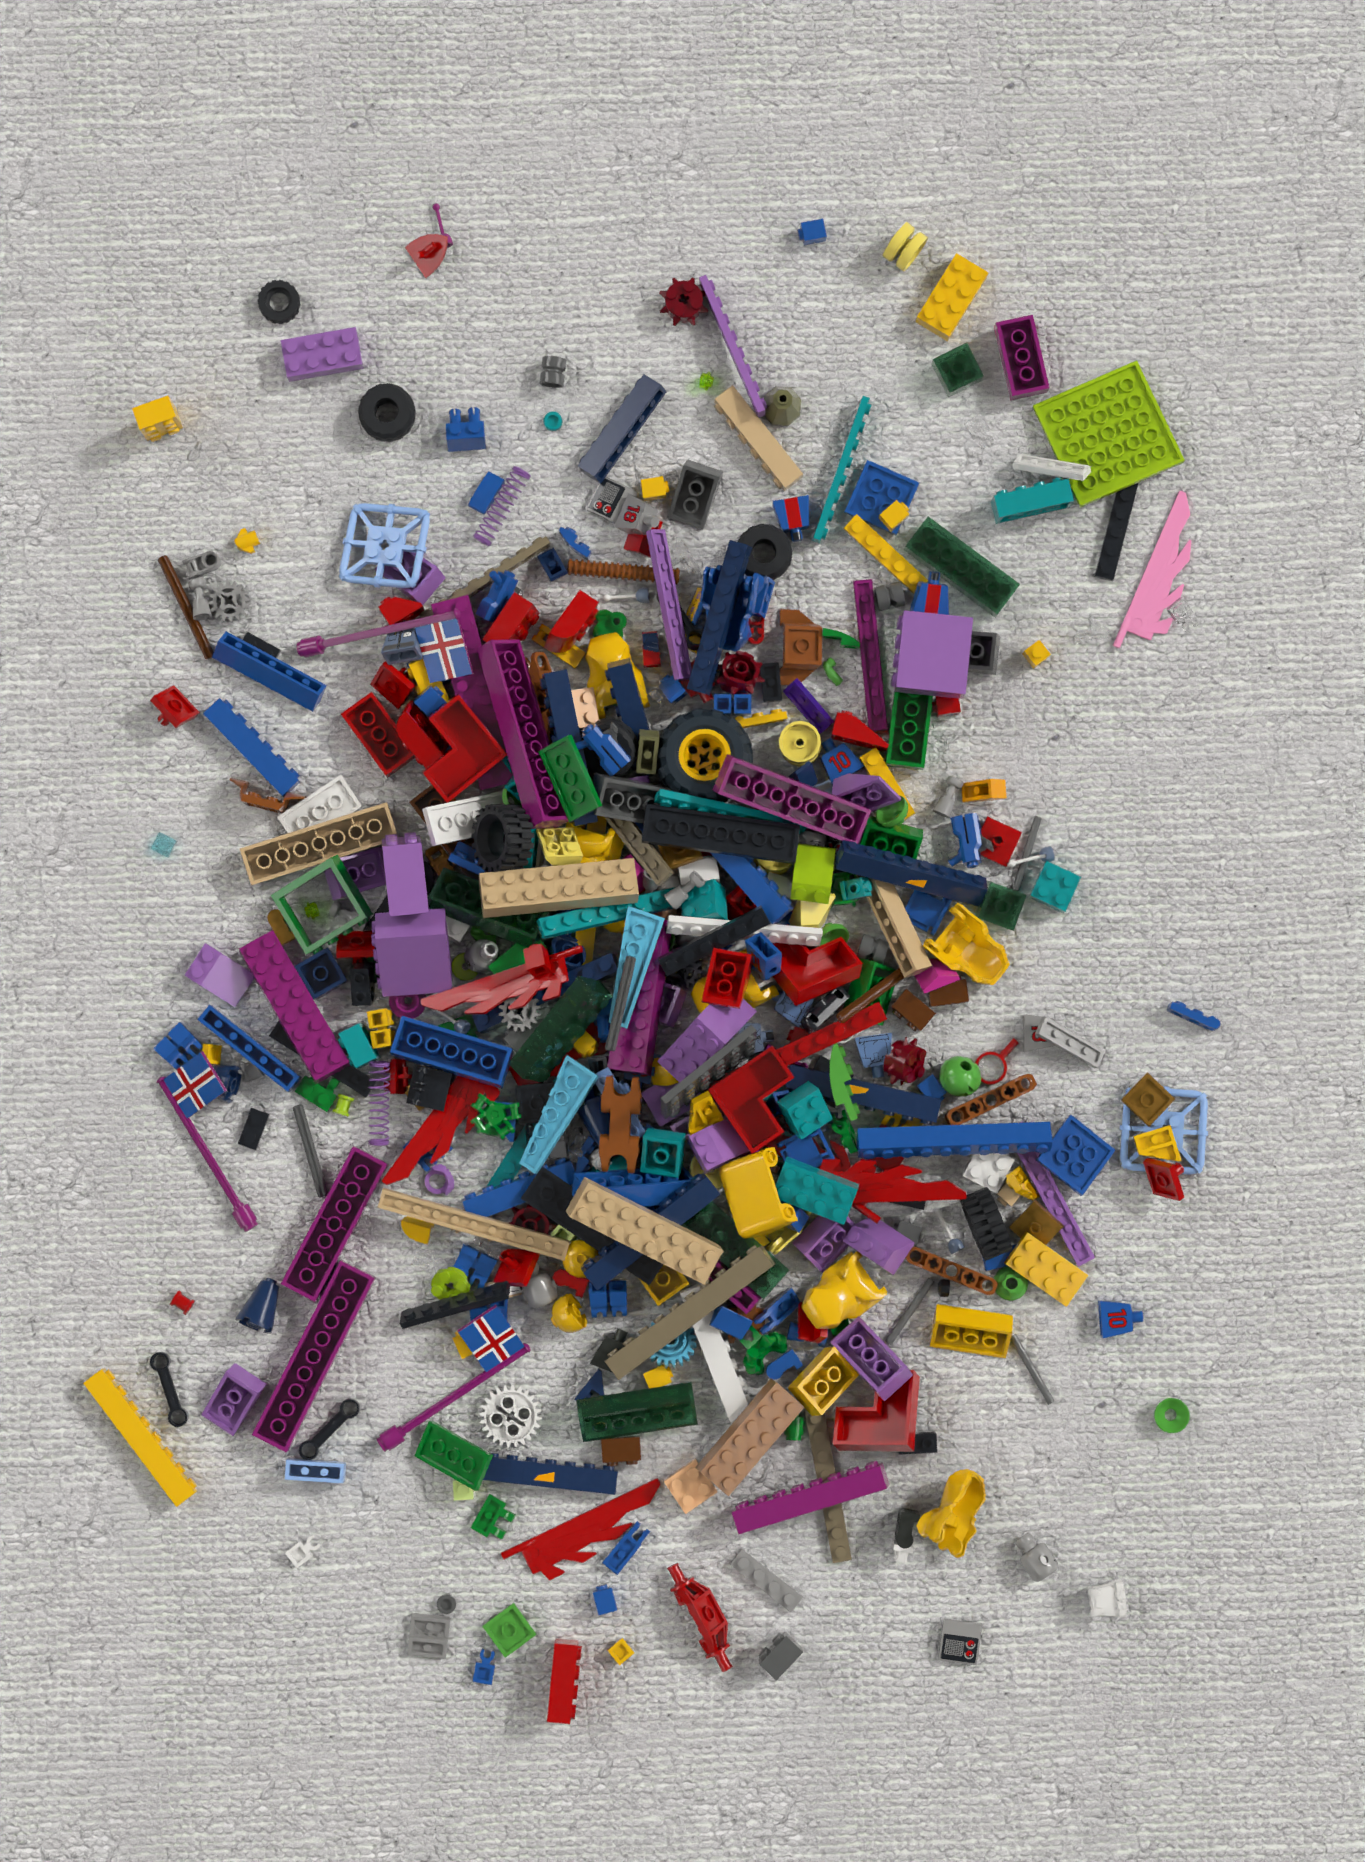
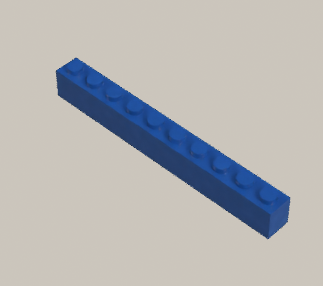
[856,1122,1053,1159]

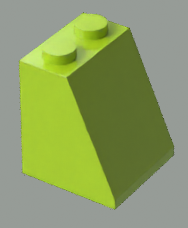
[790,843,836,904]

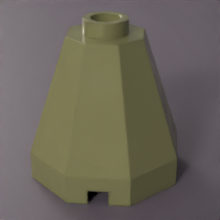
[763,386,801,427]

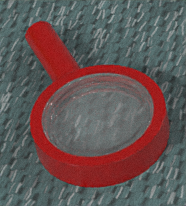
[975,1038,1019,1084]

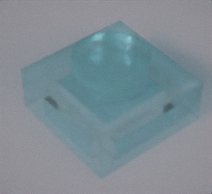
[150,832,177,858]

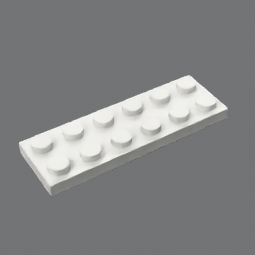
[422,791,514,847]

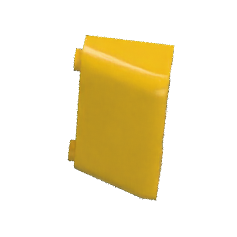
[719,1147,798,1239]

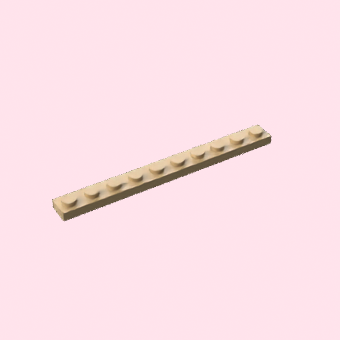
[377,1188,570,1261]

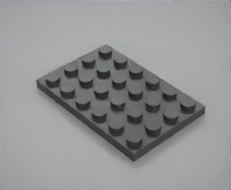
[661,1024,757,1119]

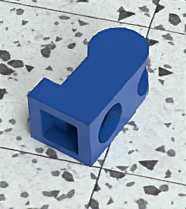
[766,1090,789,1118]
[766,1349,803,1380]

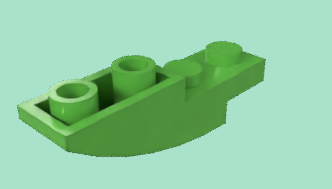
[830,1043,860,1121]

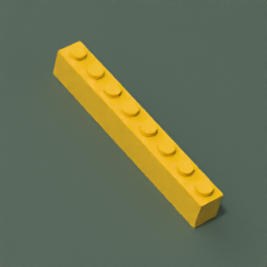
[83,1368,197,1507]

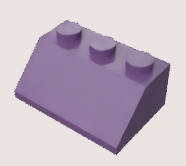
[792,1215,855,1273]
[843,1218,915,1275]

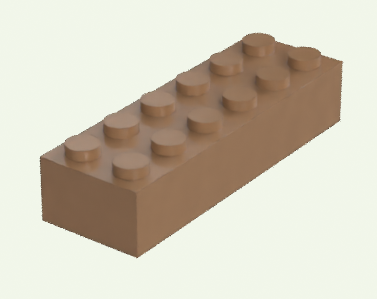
[695,1379,804,1496]

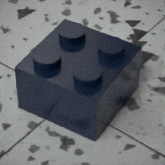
[294,947,349,1001]

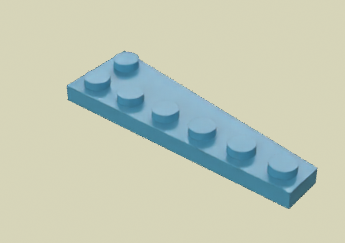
[609,906,665,1029]
[520,1055,599,1174]

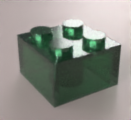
[931,343,984,398]
[975,880,1027,931]

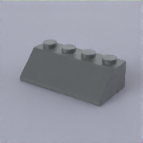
[592,773,672,824]

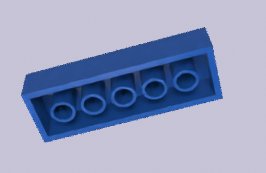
[390,1016,514,1089]
[572,1166,693,1208]

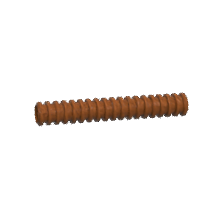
[567,558,680,585]

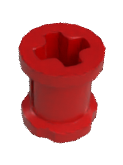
[169,1290,195,1315]

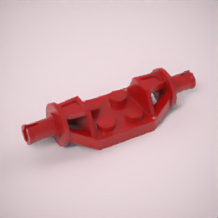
[667,1563,733,1672]

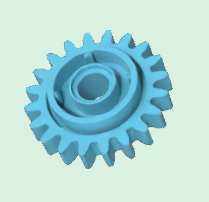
[651,1322,697,1369]

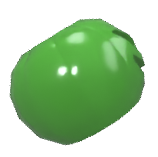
[939,1056,981,1097]

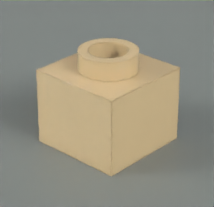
[996,1182,1021,1207]

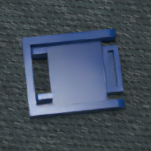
[905,890,952,936]
[776,1128,835,1168]

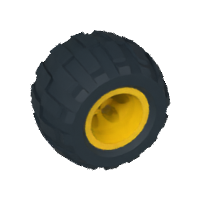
[656,708,753,803]

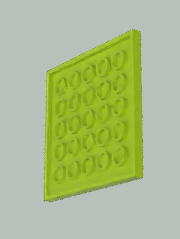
[1032,360,1185,508]

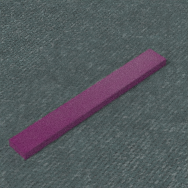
[853,579,888,732]

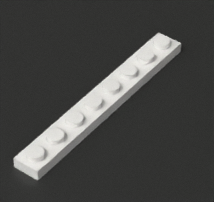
[666,915,823,946]

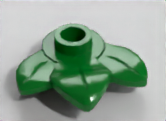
[592,609,627,638]

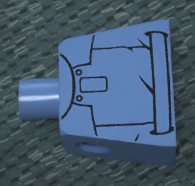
[772,989,814,1027]
[854,1033,892,1078]

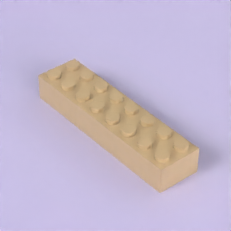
[240,802,398,885]
[479,858,639,918]
[566,1177,723,1285]

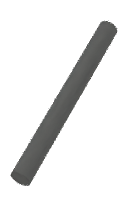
[1012,816,1042,891]
[885,1277,935,1345]
[1011,1334,1054,1405]

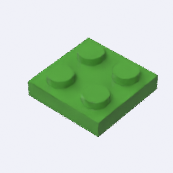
[482,1602,537,1658]

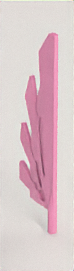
[1113,491,1191,648]

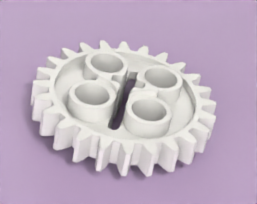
[479,1384,542,1448]

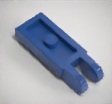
[1167,1001,1221,1031]
[753,1287,801,1334]
[602,1521,650,1575]

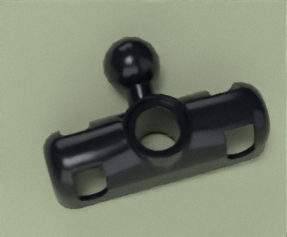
[801,987,850,1034]

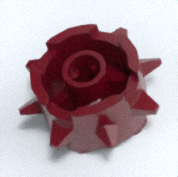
[659,277,709,326]
[716,651,765,695]
[884,1037,927,1086]
[509,1204,557,1234]

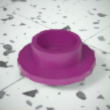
[389,994,427,1019]

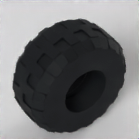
[358,383,416,442]
[738,524,792,581]
[581,718,638,777]

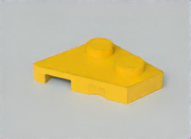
[688,1091,724,1135]
[1133,1125,1182,1161]
[1006,1165,1040,1201]

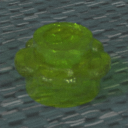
[699,372,714,390]
[304,901,320,920]

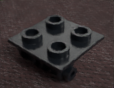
[406,1065,452,1111]

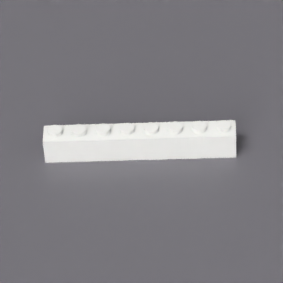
[679,1283,751,1425]

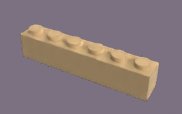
[714,385,803,491]
[856,875,932,978]

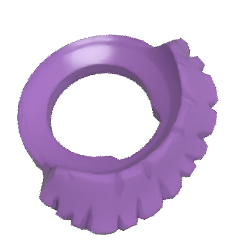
[425,1164,454,1195]

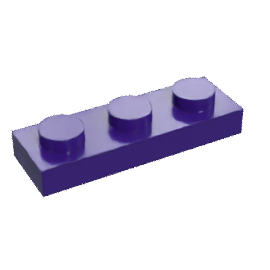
[783,678,834,734]

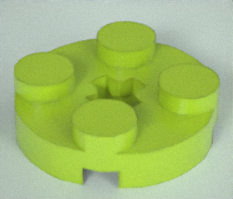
[431,1267,470,1300]

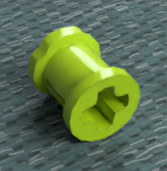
[332,1093,354,1117]

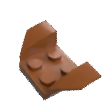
[779,609,822,685]
[230,778,306,814]

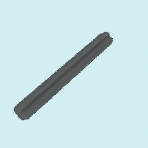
[605,956,636,1051]
[293,1104,328,1198]

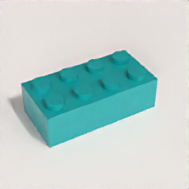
[991,477,1074,524]
[775,1156,859,1225]

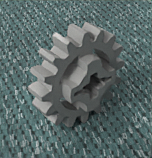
[208,581,251,623]
[499,996,541,1032]

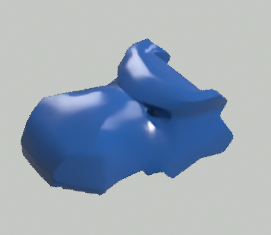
[700,565,765,652]

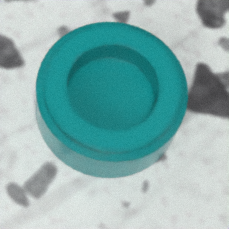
[543,412,563,432]

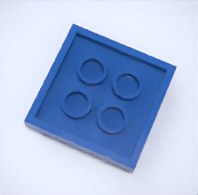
[844,460,919,535]
[1036,1115,1116,1196]

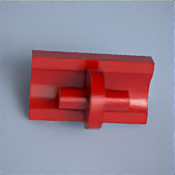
[384,1059,412,1094]

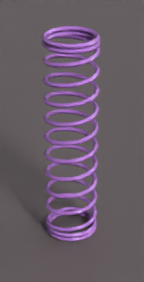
[473,466,531,546]
[368,1061,390,1146]

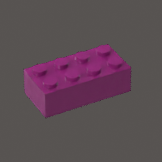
[994,314,1050,401]

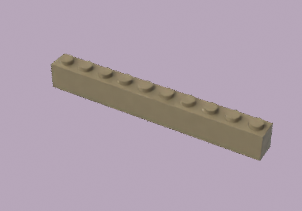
[605,1245,775,1380]

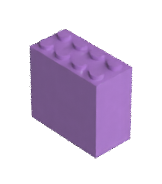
[891,610,973,699]
[382,832,429,916]
[371,908,452,997]
[657,999,757,1082]

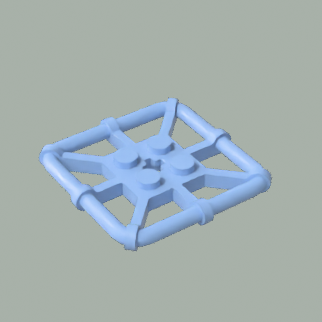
[339,503,430,588]
[1120,1086,1208,1175]

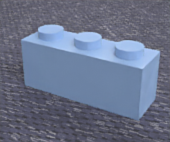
[285,1458,346,1483]

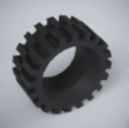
[471,804,534,872]
[960,1187,1013,1261]

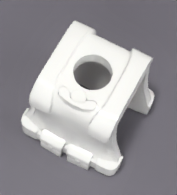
[1088,1579,1127,1618]

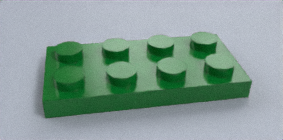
[538,735,602,822]
[414,1421,493,1491]

